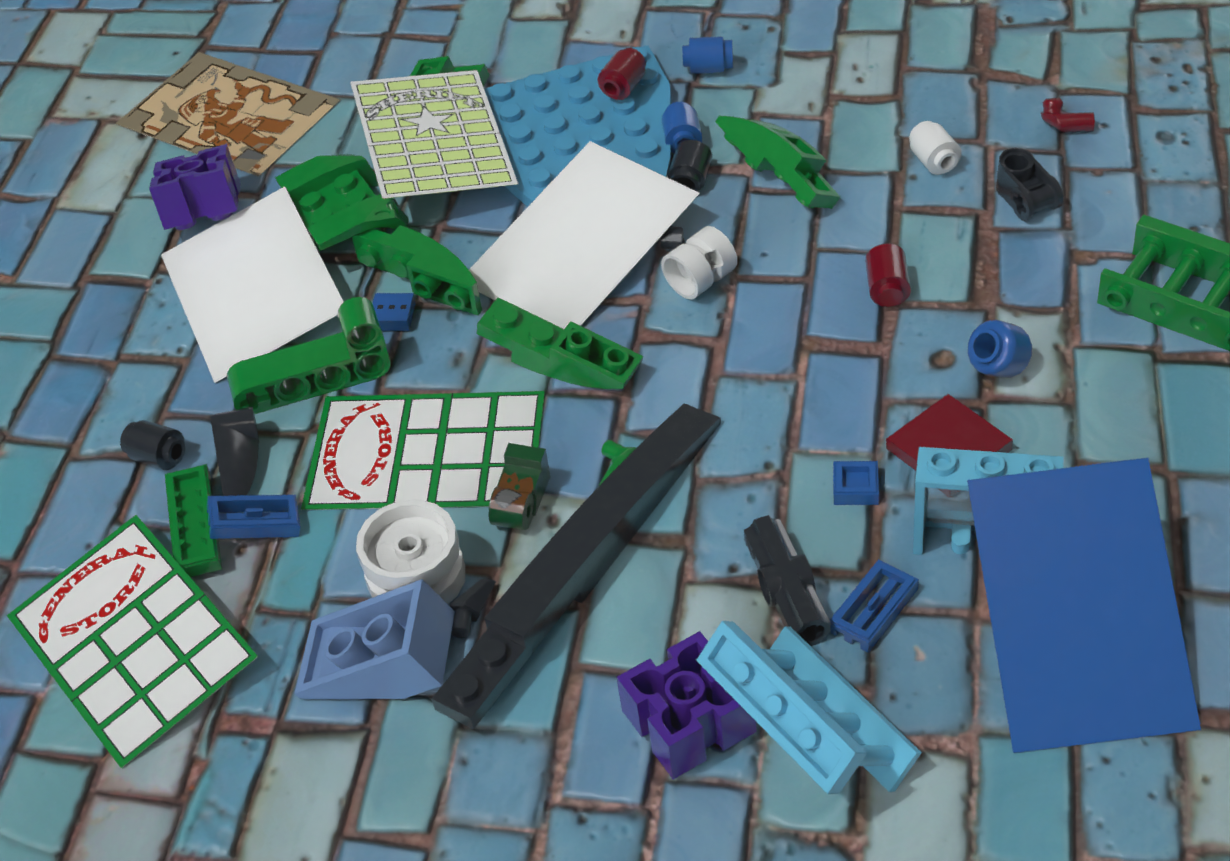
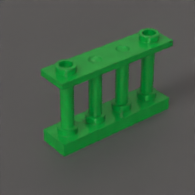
[1097,214,1230,351]

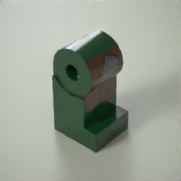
[488,443,551,531]

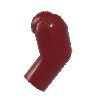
[1040,98,1095,132]

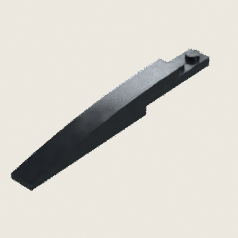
[432,403,721,729]

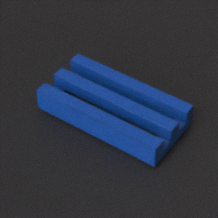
[207,495,301,539]
[829,559,919,653]

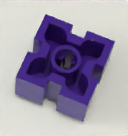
[149,144,241,230]
[616,631,757,780]

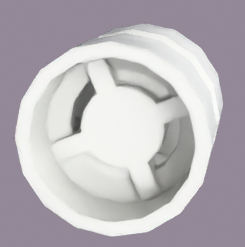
[661,226,737,300]

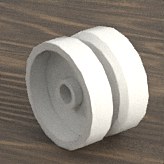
[356,499,465,604]

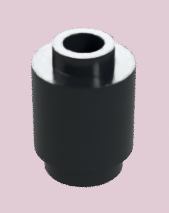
[668,140,713,192]
[120,420,185,470]

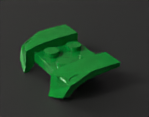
[275,154,409,251]

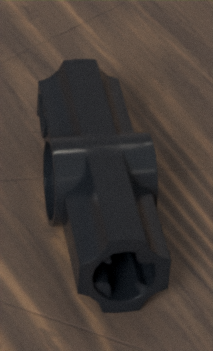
[744,515,831,646]

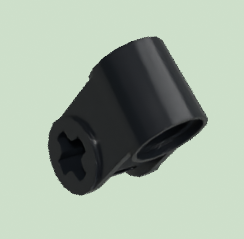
[996,148,1063,221]

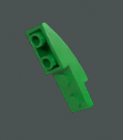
[715,116,840,209]
[352,225,482,315]
[476,297,643,389]

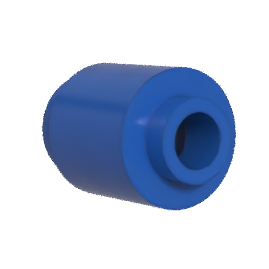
[682,36,733,74]
[662,101,702,153]

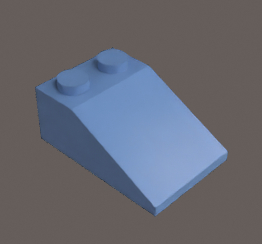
[294,579,455,699]

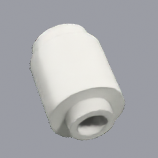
[909,121,961,175]

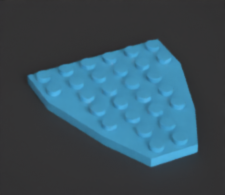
[484,45,671,207]

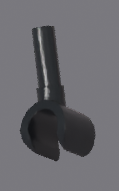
[660,226,685,251]

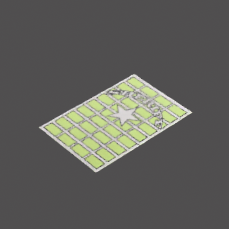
[350,70,518,199]

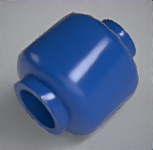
[967,320,1032,378]

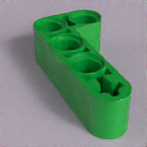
[227,297,390,414]

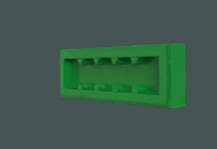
[164,464,222,577]

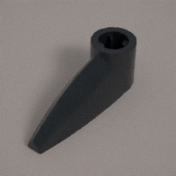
[210,407,260,513]

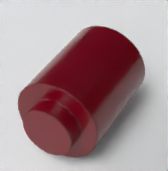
[865,243,911,307]

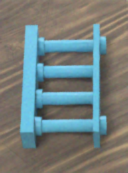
[696,621,922,794]

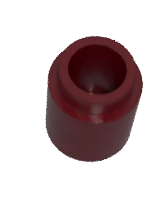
[598,48,646,100]

